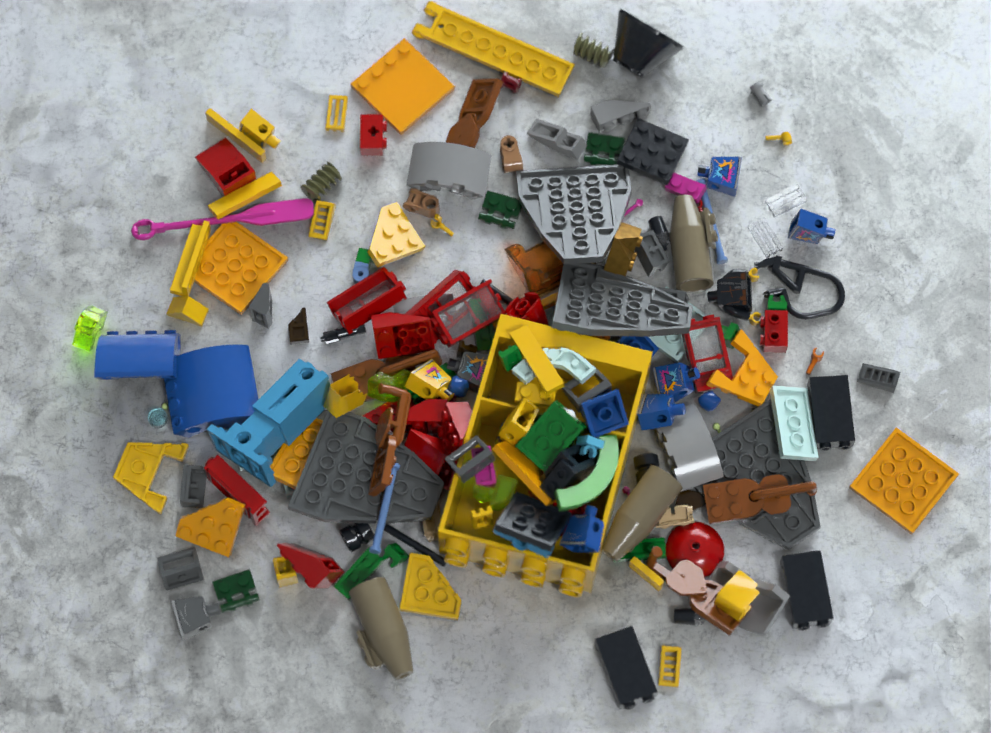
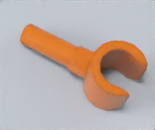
[806,348,824,375]

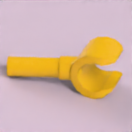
[766,132,792,145]
[431,214,454,237]

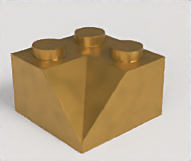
[604,222,643,276]

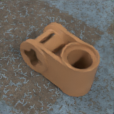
[500,135,523,173]
[403,188,440,218]

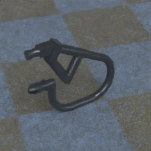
[754,255,845,320]

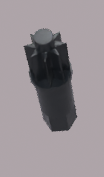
[320,324,366,344]

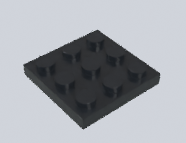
[616,118,689,185]
[494,491,572,552]

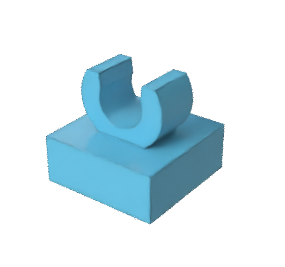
[576,435,605,458]

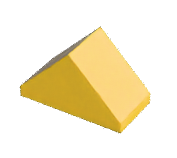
[166,296,209,327]
[272,556,298,588]

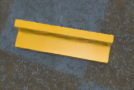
[170,220,211,296]

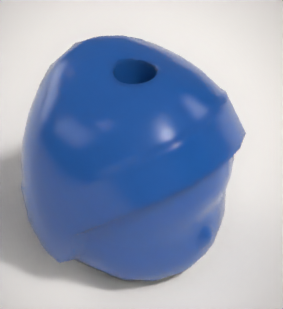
[448,376,469,398]
[698,390,721,412]

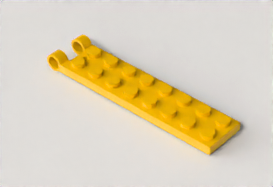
[411,1,575,97]

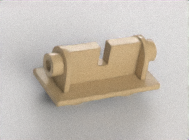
[423,501,441,542]
[655,504,695,529]

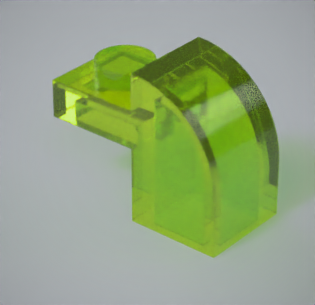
[72,305,108,351]
[368,369,410,402]
[473,475,518,511]

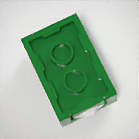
[516,400,587,472]

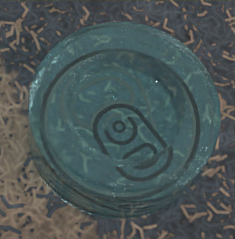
[148,408,168,428]

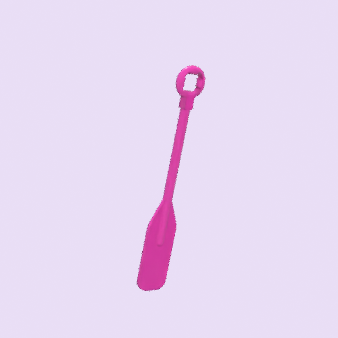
[131,198,314,241]

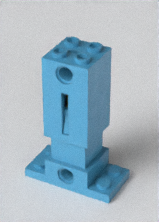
[207,359,330,487]

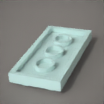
[769,386,819,461]

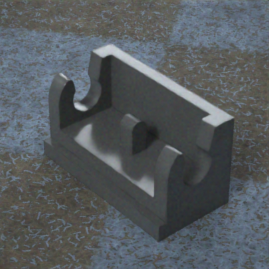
[634,230,670,277]
[180,464,206,508]

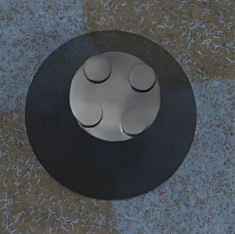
[613,8,684,78]

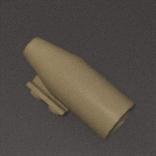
[669,195,718,293]
[602,465,683,561]
[349,577,414,680]

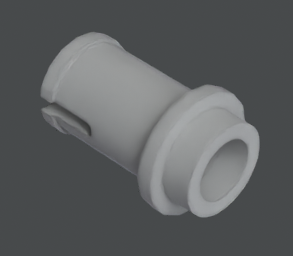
[750,82,772,106]

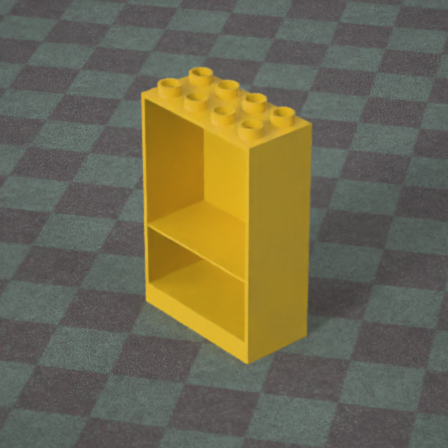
[438,314,653,597]

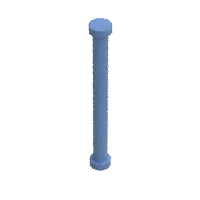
[696,178,728,264]
[369,463,400,554]

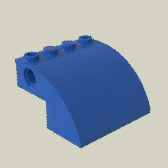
[94,330,181,380]
[164,345,259,438]

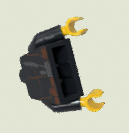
[707,268,761,326]

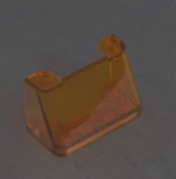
[504,241,596,297]

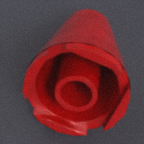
[505,292,549,326]

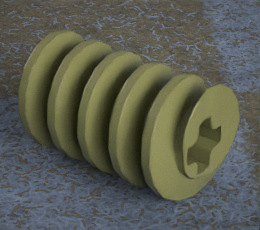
[574,32,614,68]
[300,162,342,201]

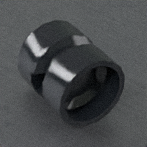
[633,453,659,483]
[339,523,374,553]

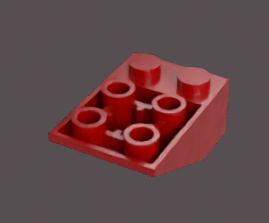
[195,138,256,197]
[371,312,435,359]
[390,399,448,436]
[438,402,472,466]
[404,428,455,491]
[276,543,344,589]

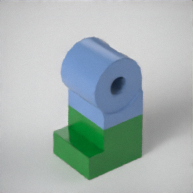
[352,248,375,284]

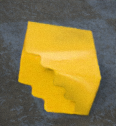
[323,374,367,418]
[714,570,759,622]

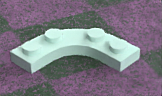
[512,347,596,385]

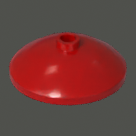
[666,522,724,578]

